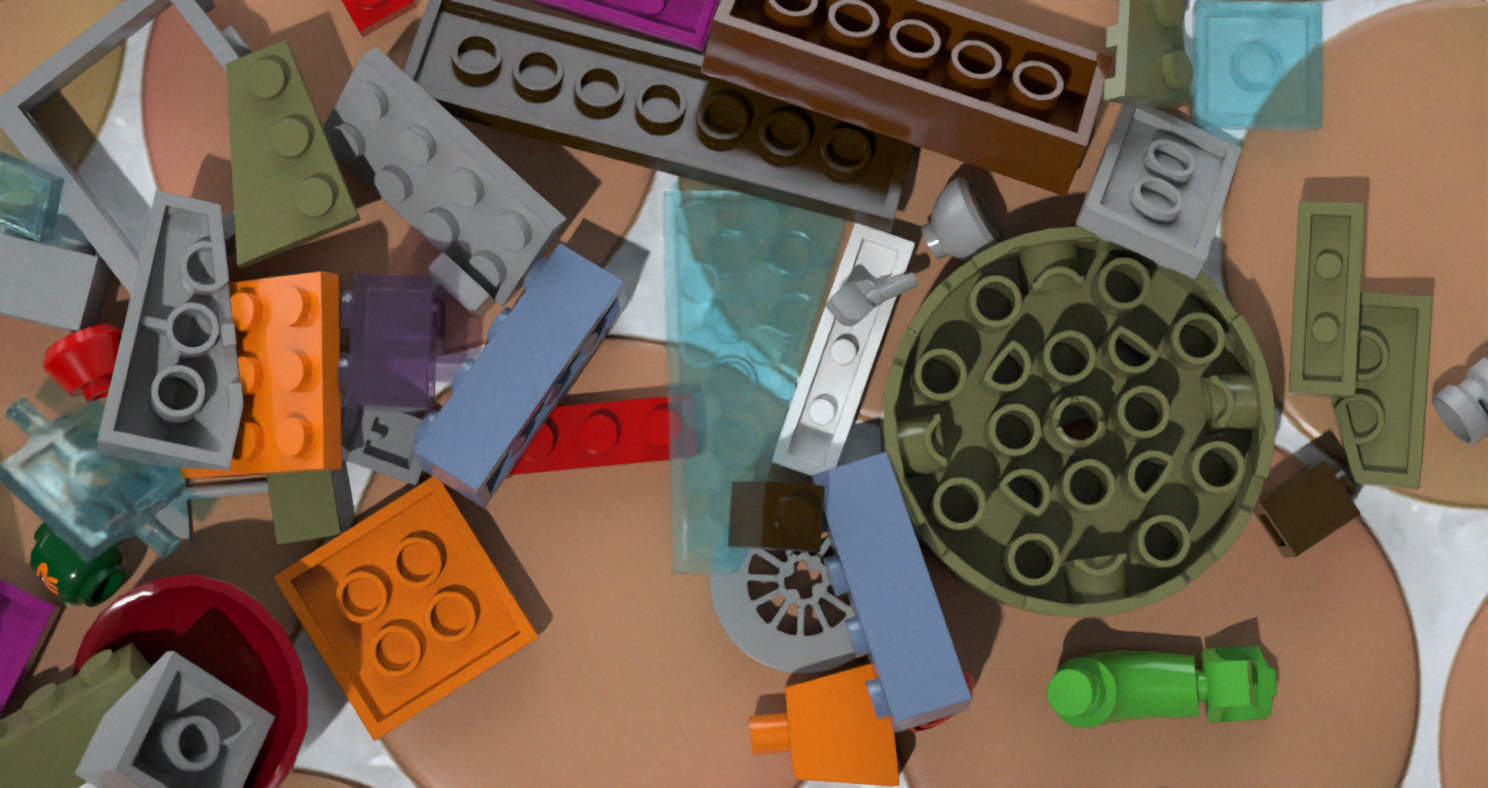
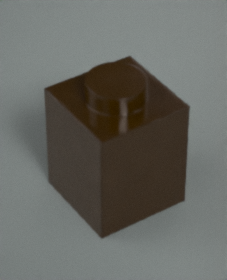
[1253,460,1361,558]
[728,481,825,552]

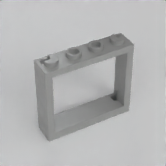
[0,0,253,295]

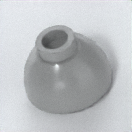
[921,176,1004,261]

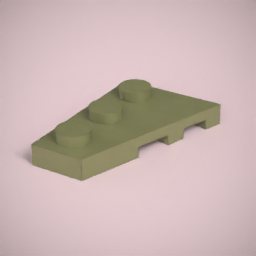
[1103,0,1193,110]
[226,39,361,269]
[1330,292,1433,489]

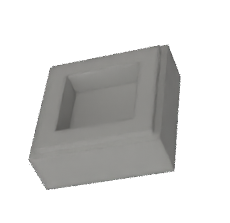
[428,252,496,319]

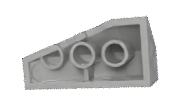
[97,190,244,470]

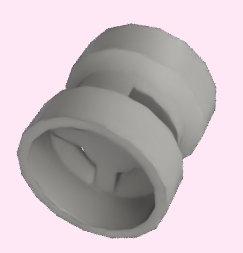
[1432,357,1488,447]

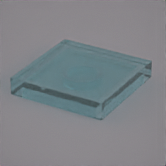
[1192,0,1322,131]

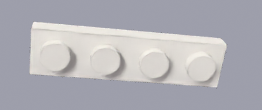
[770,223,915,477]

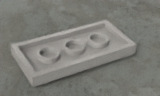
[323,47,567,307]

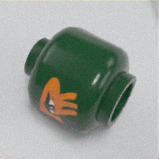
[30,512,128,607]

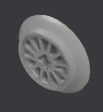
[710,524,856,674]

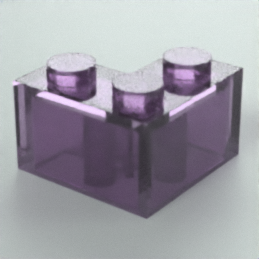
[337,274,448,413]

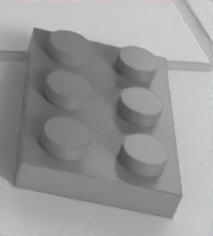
[1075,104,1242,279]

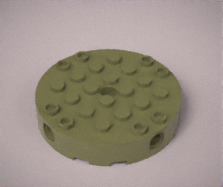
[880,227,1276,617]

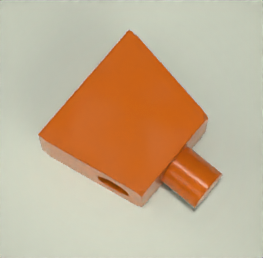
[749,662,900,786]

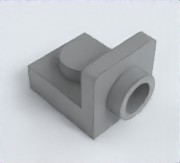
[341,396,422,485]

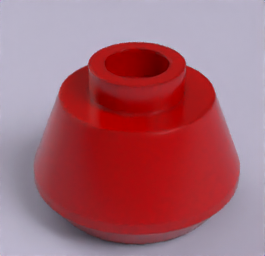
[42,323,123,403]

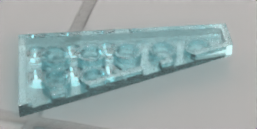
[663,191,845,575]

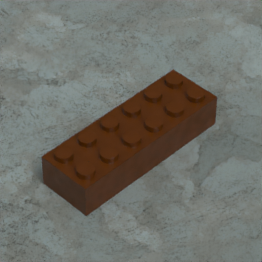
[700,0,1113,197]

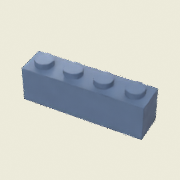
[412,243,628,509]
[812,451,972,733]

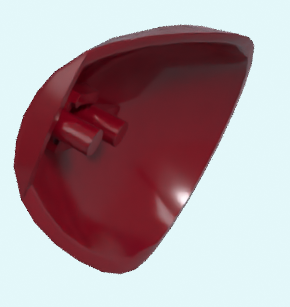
[73,574,308,788]

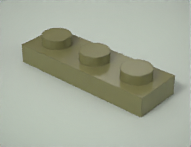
[1288,201,1365,398]

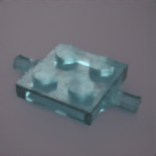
[0,397,186,562]

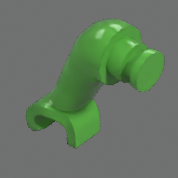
[1047,646,1277,728]

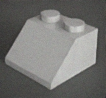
[75,651,275,788]

